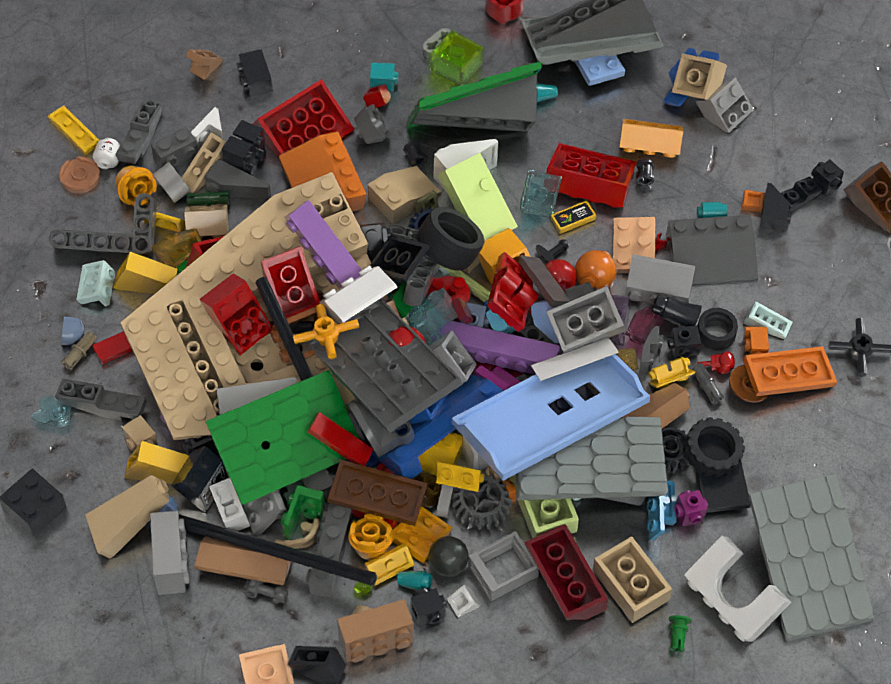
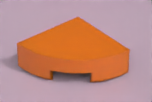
[502,480,517,502]

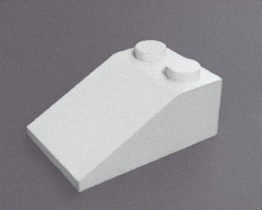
[434,139,498,193]

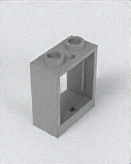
[468,531,539,601]

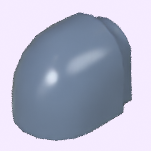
[61,316,85,345]

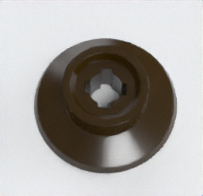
[413,471,442,508]

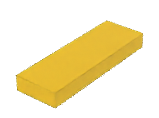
[48,105,100,156]

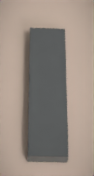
[518,255,570,307]

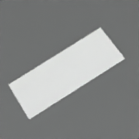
[531,338,619,381]

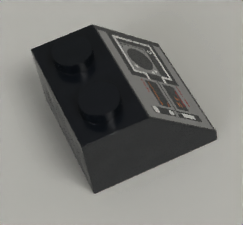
[171,446,228,512]

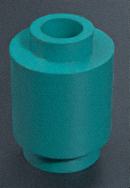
[697,202,728,218]

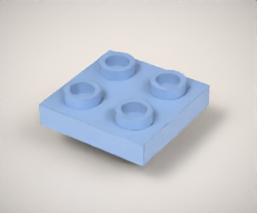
[575,55,625,86]

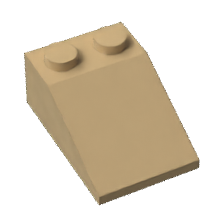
[368,166,441,224]

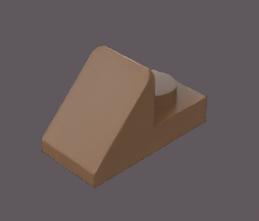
[186,49,223,79]

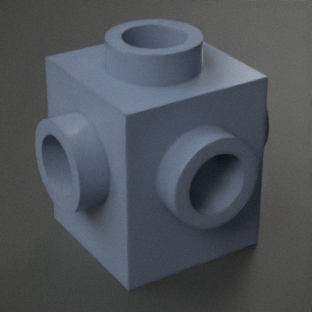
[460,303,491,329]

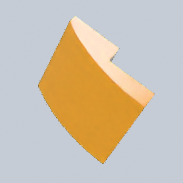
[392,506,453,564]

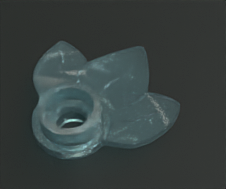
[31,395,72,427]

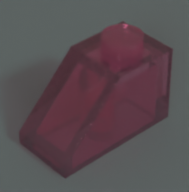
[625,307,664,345]

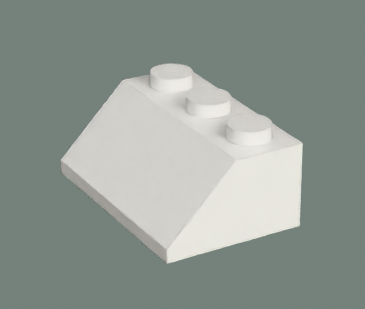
[320,265,397,323]

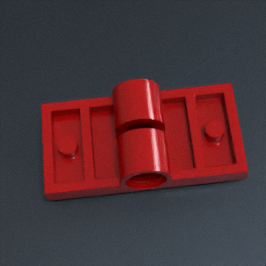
[487,251,539,332]

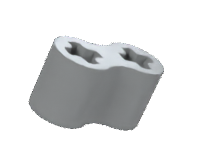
[153,162,191,203]

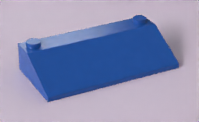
[368,374,503,479]

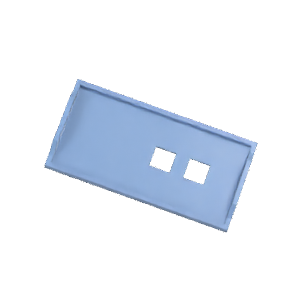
[452,354,650,481]

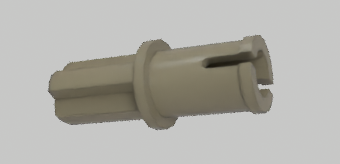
[61,331,97,370]

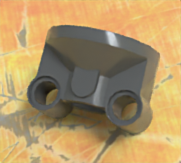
[347,399,414,458]

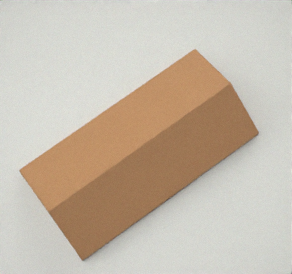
[194,536,292,585]

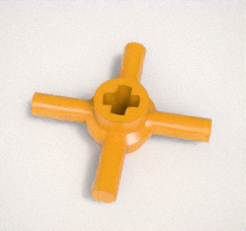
[293,304,359,359]

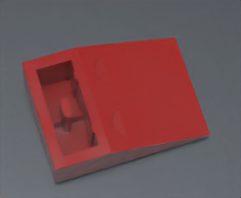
[199,273,272,356]

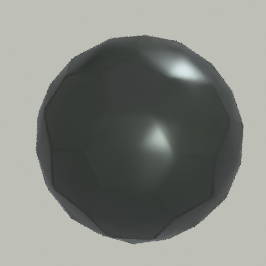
[428,536,469,577]

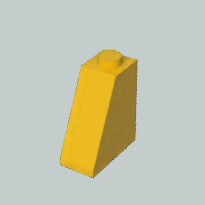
[113,252,178,294]
[124,441,189,484]

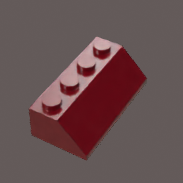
[525,524,608,620]

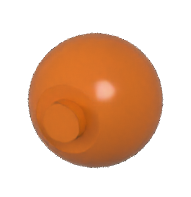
[575,250,617,290]

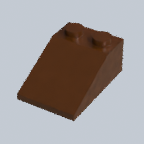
[843,161,891,234]

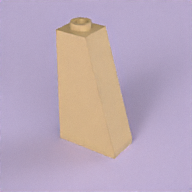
[85,475,170,558]

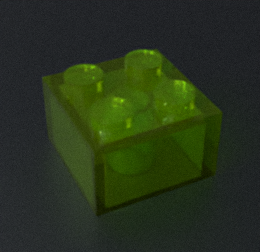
[429,30,484,86]

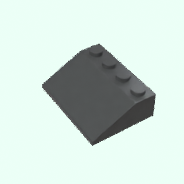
[666,215,758,285]

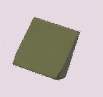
[415,190,439,213]

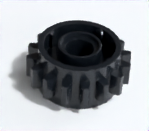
[661,426,689,473]

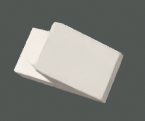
[191,107,223,148]

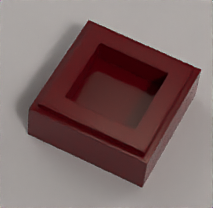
[452,297,474,324]

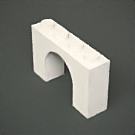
[684,536,791,642]

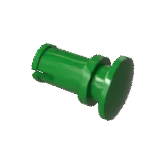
[668,615,692,652]

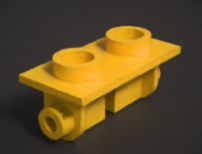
[648,357,695,389]
[436,461,484,492]

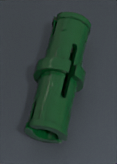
[187,190,230,207]

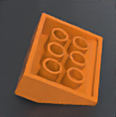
[278,132,367,212]

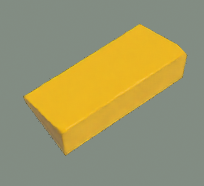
[143,208,185,233]

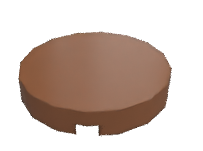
[59,156,101,193]

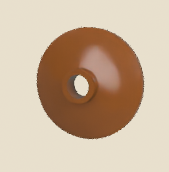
[729,365,768,403]

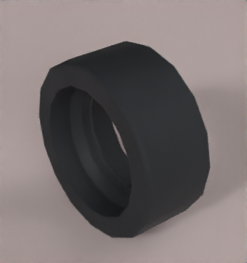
[697,308,738,350]

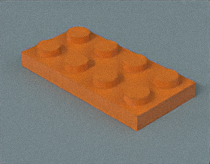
[743,346,837,396]

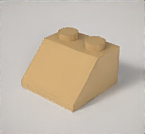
[672,54,727,100]
[184,204,229,240]

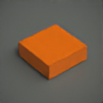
[741,190,765,213]

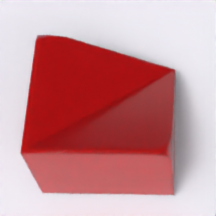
[363,84,391,108]

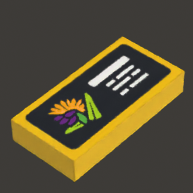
[550,200,597,234]

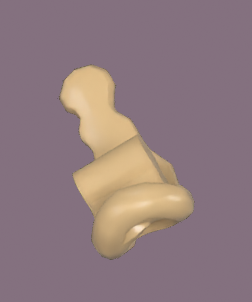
[274,518,321,549]

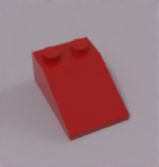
[260,246,320,319]

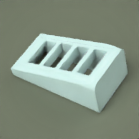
[743,302,792,339]

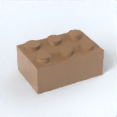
[337,599,413,662]

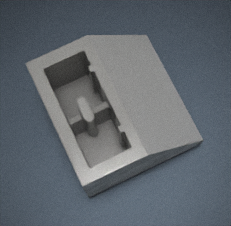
[696,77,754,133]

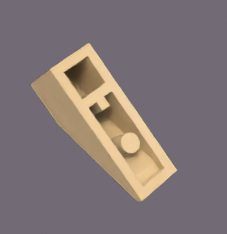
[182,132,226,193]

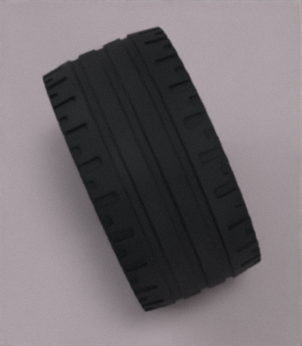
[417,207,485,271]

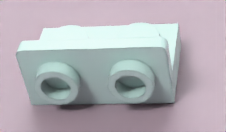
[77,260,115,306]

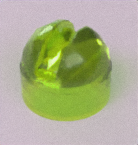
[353,582,373,595]

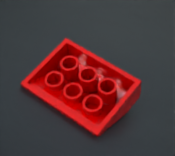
[253,79,355,158]
[543,143,637,208]

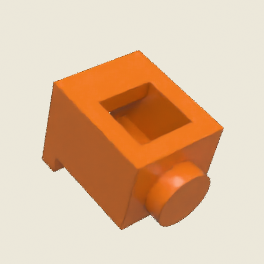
[743,327,769,355]

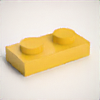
[364,543,415,585]

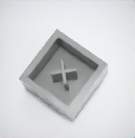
[429,330,477,383]

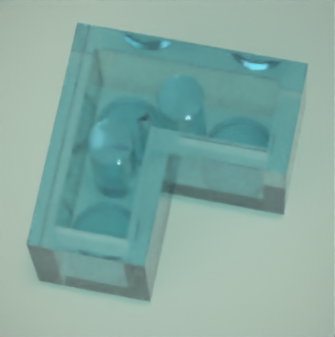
[409,288,458,346]

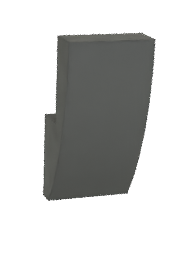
[639,326,663,373]

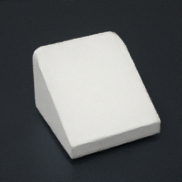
[446,585,481,617]

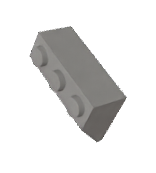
[625,254,695,304]

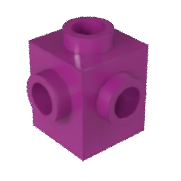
[674,490,708,527]

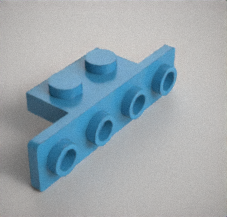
[646,481,676,541]

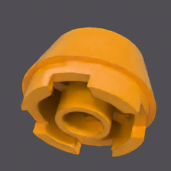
[115,166,157,206]
[348,514,394,560]

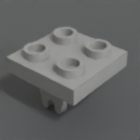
[243,489,288,535]

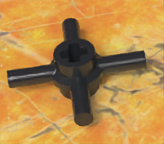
[828,318,891,377]

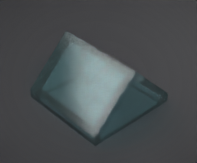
[518,169,562,216]

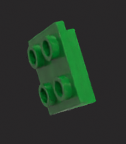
[281,485,325,541]

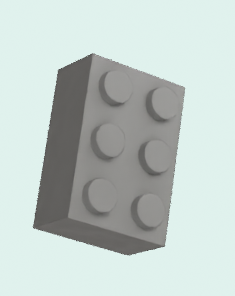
[546,286,626,353]
[150,511,189,595]

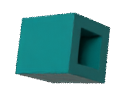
[370,63,399,92]

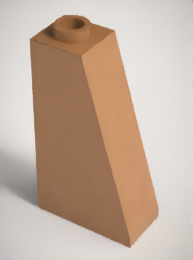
[621,383,690,429]

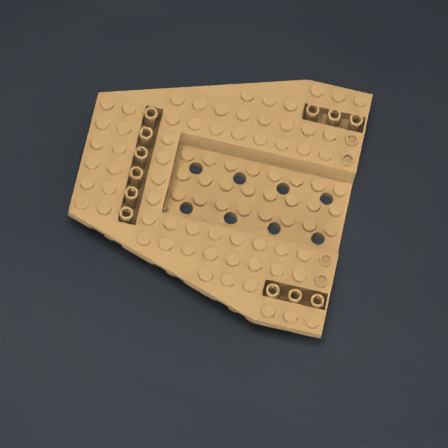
[121,172,409,440]

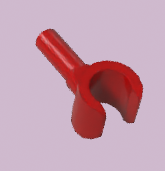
[655,233,669,253]

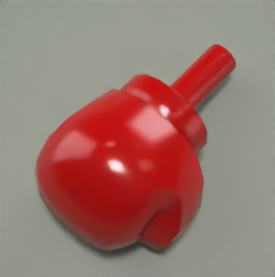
[697,351,735,374]

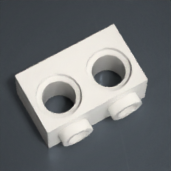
[209,478,250,531]

